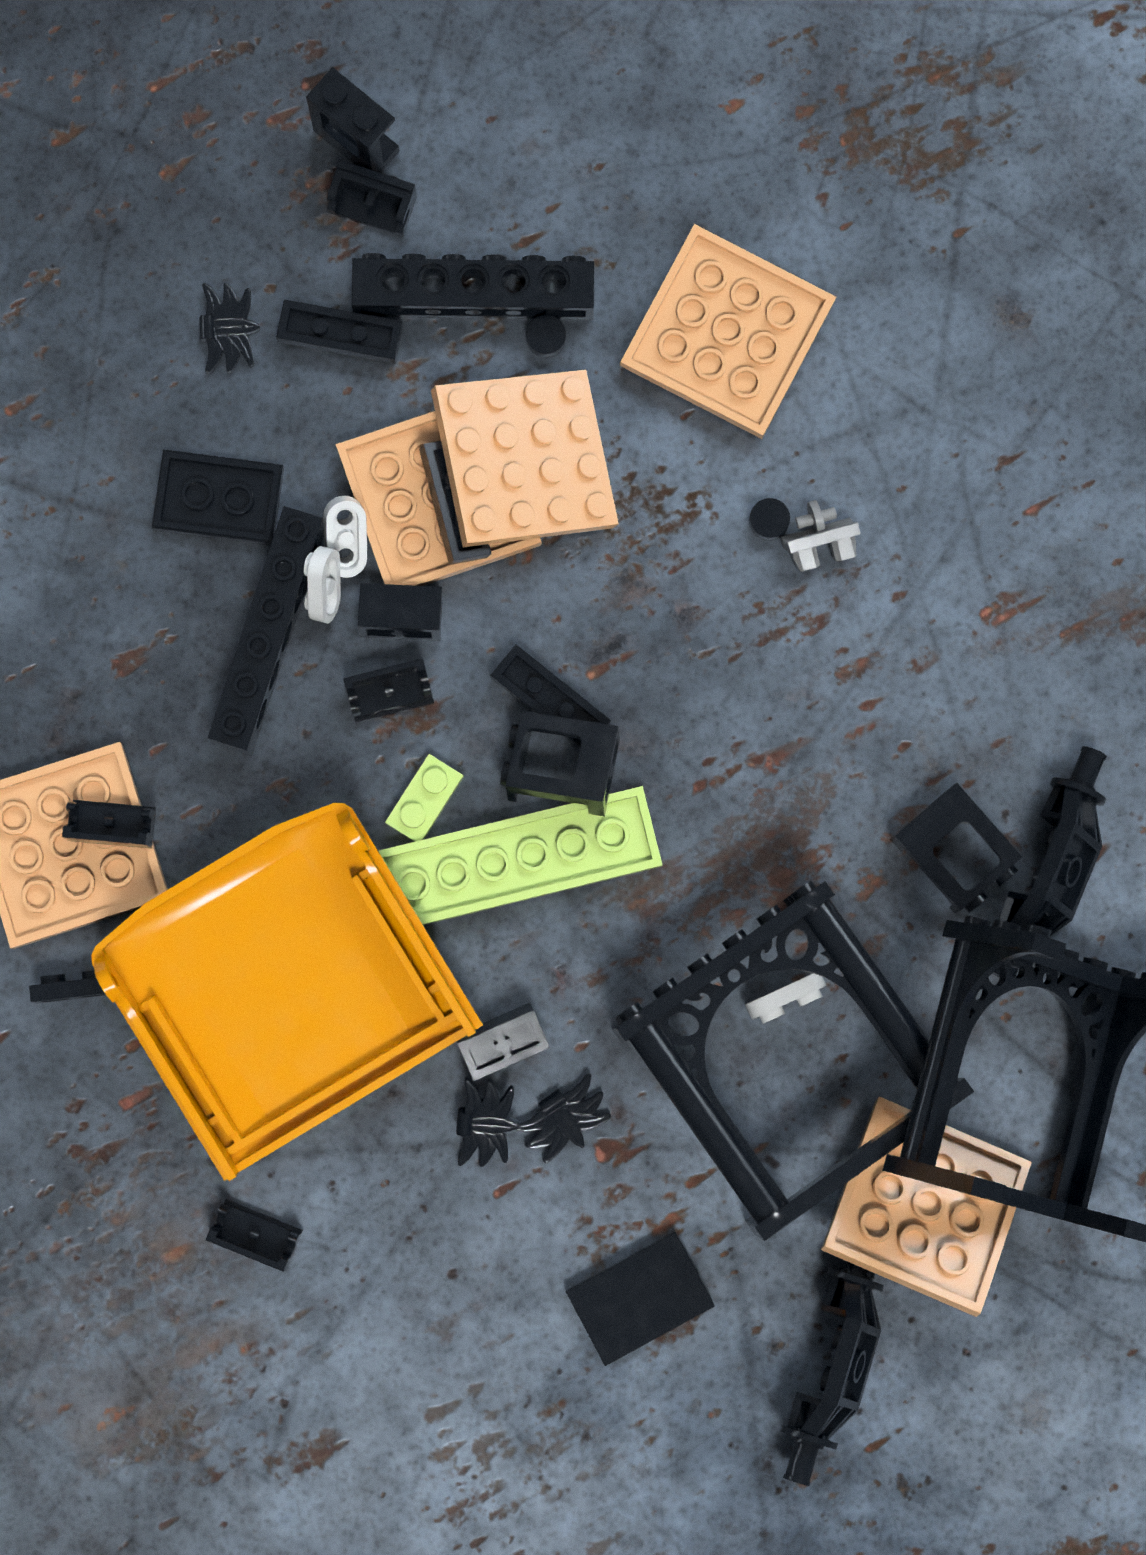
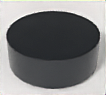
[526,315,566,358]
[749,498,790,541]

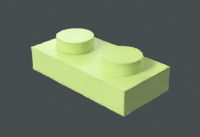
[385,754,464,842]

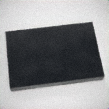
[152,449,284,546]
[565,1231,715,1366]

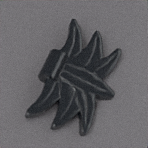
[199,283,260,375]
[516,1073,611,1163]
[456,1076,519,1167]

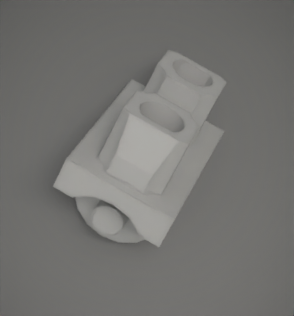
[781,500,861,572]

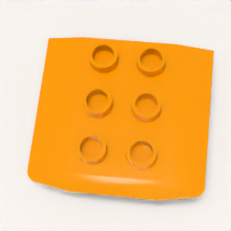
[91,802,483,1181]

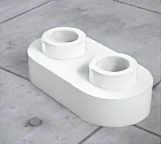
[323,496,367,578]
[304,546,341,624]
[745,973,827,1024]

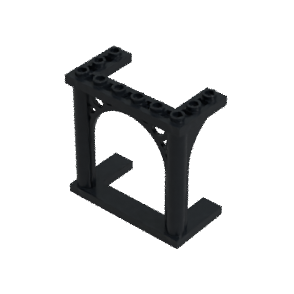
[612,881,974,1241]
[882,915,1146,1242]

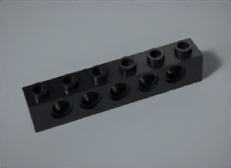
[352,253,594,320]
[208,506,324,756]

